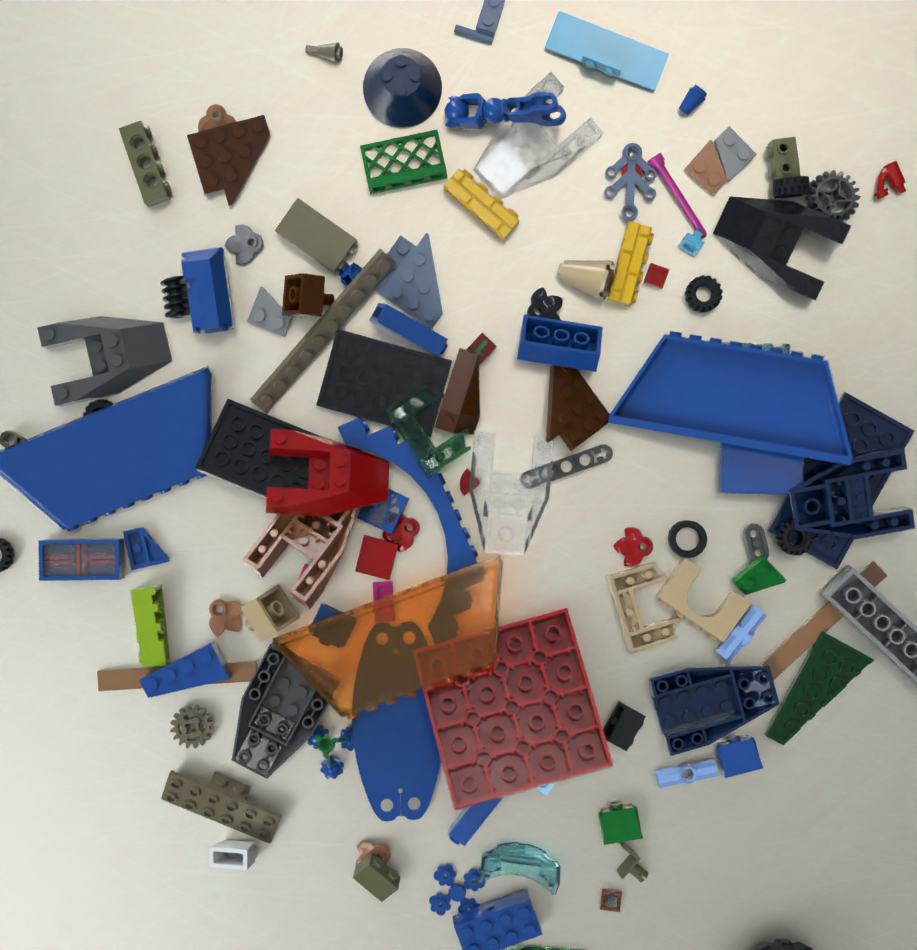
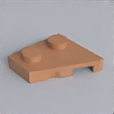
[684,140,728,195]

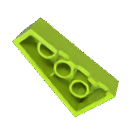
[130,584,170,668]

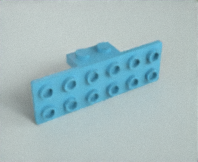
[545,11,669,91]

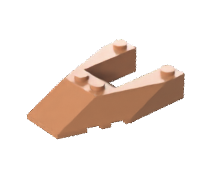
[242,507,359,609]

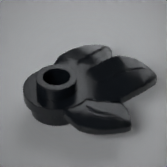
[527,287,563,320]

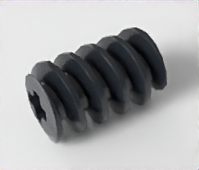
[160,276,191,319]

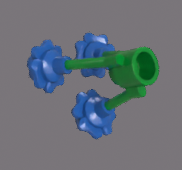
[308,725,354,779]

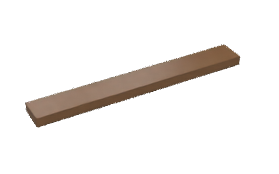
[758,561,887,681]
[97,661,257,691]

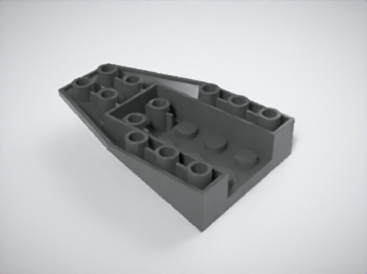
[231,642,342,779]

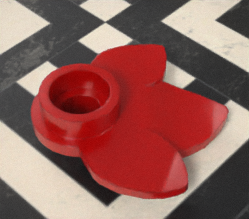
[382,514,420,552]
[613,527,653,567]

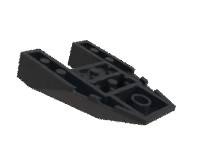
[713,196,851,300]

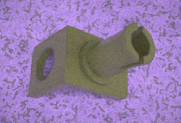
[616,842,648,882]

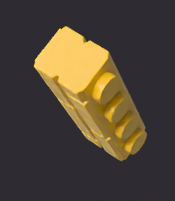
[443,169,519,241]
[607,222,654,306]

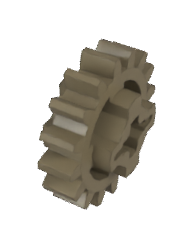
[170,705,214,749]

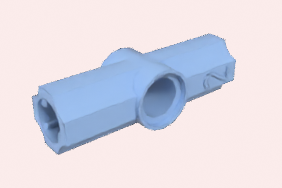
[716,605,766,662]
[655,758,718,788]

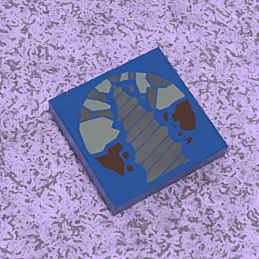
[357,489,409,534]

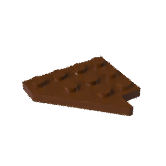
[546,365,610,451]

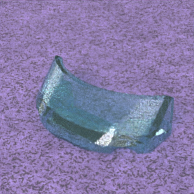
[477,842,560,895]

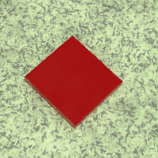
[355,535,399,580]

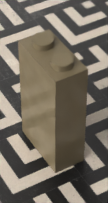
[275,198,358,274]

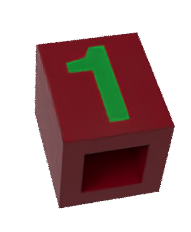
[466,333,497,365]

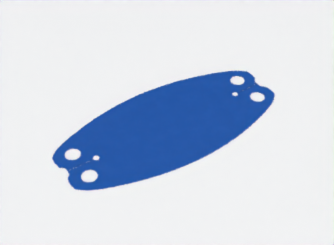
[352,622,441,821]

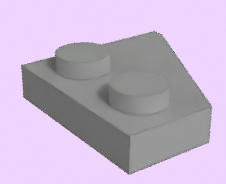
[714,126,757,182]
[247,286,292,337]

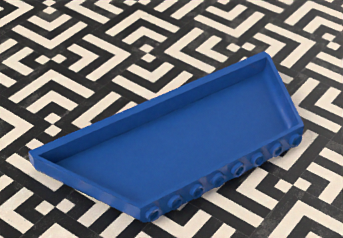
[608,331,853,465]
[0,366,212,531]

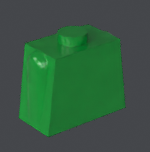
[598,803,643,845]

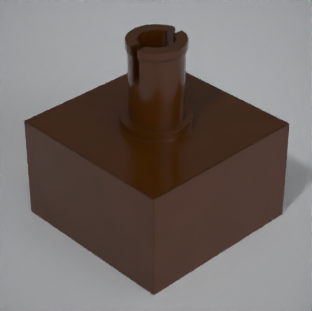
[282,273,334,318]

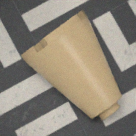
[557,260,614,301]

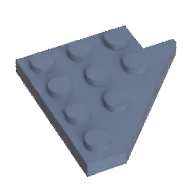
[374,233,443,330]

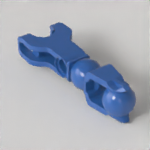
[444,92,566,129]

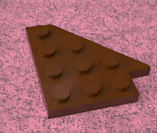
[187,115,270,206]

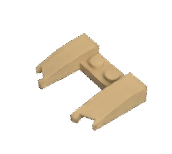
[605,562,681,653]

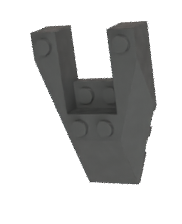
[37,316,172,407]

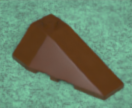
[435,348,480,435]

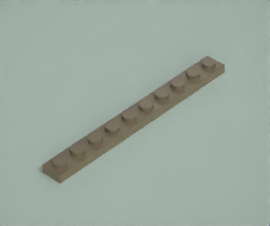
[250,249,396,413]

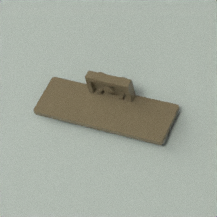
[161,770,282,843]

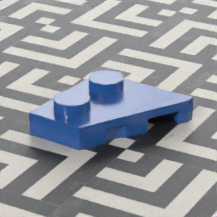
[123,527,170,570]

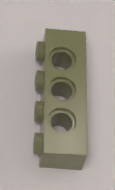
[119,121,172,207]

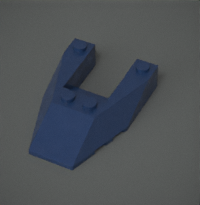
[789,448,915,539]

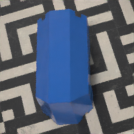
[181,247,235,334]

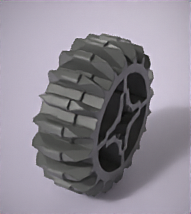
[805,170,861,222]

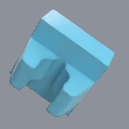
[678,229,704,257]

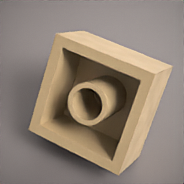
[241,584,300,642]

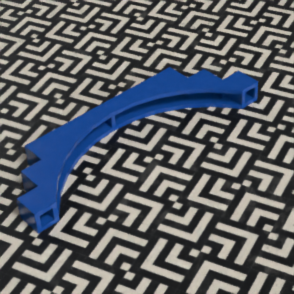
[338,417,487,644]

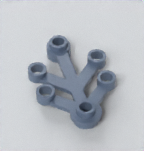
[604,143,657,221]

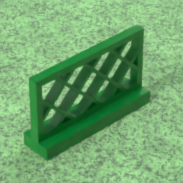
[360,130,447,194]

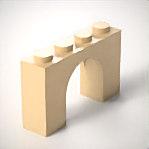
[656,557,751,643]

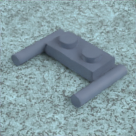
[454,0,505,44]

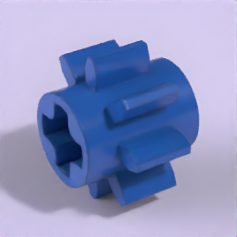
[338,262,362,286]

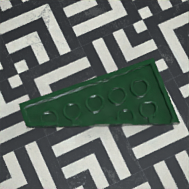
[764,631,875,745]

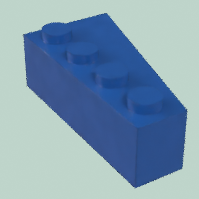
[139,641,232,698]

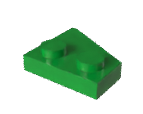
[732,554,787,595]

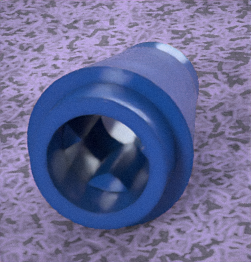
[679,84,707,116]

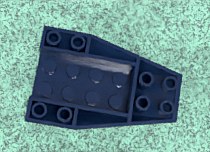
[649,665,780,756]

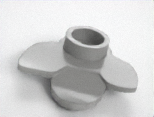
[225,224,263,265]

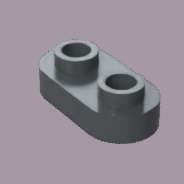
[743,524,769,561]

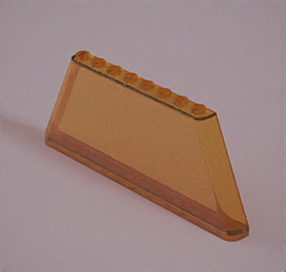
[272,555,503,720]

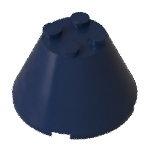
[363,48,442,128]

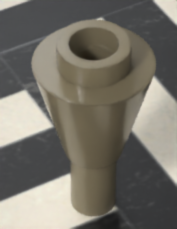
[305,42,343,63]

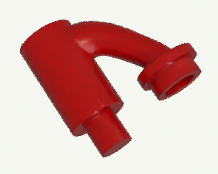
[873,161,906,200]

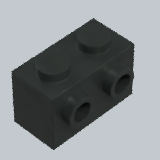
[603,701,646,752]

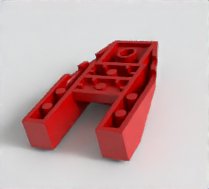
[266,429,389,517]

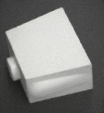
[209,840,258,870]

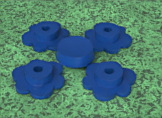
[429,864,485,916]

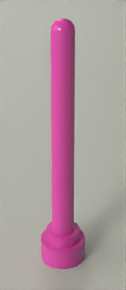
[647,152,707,238]

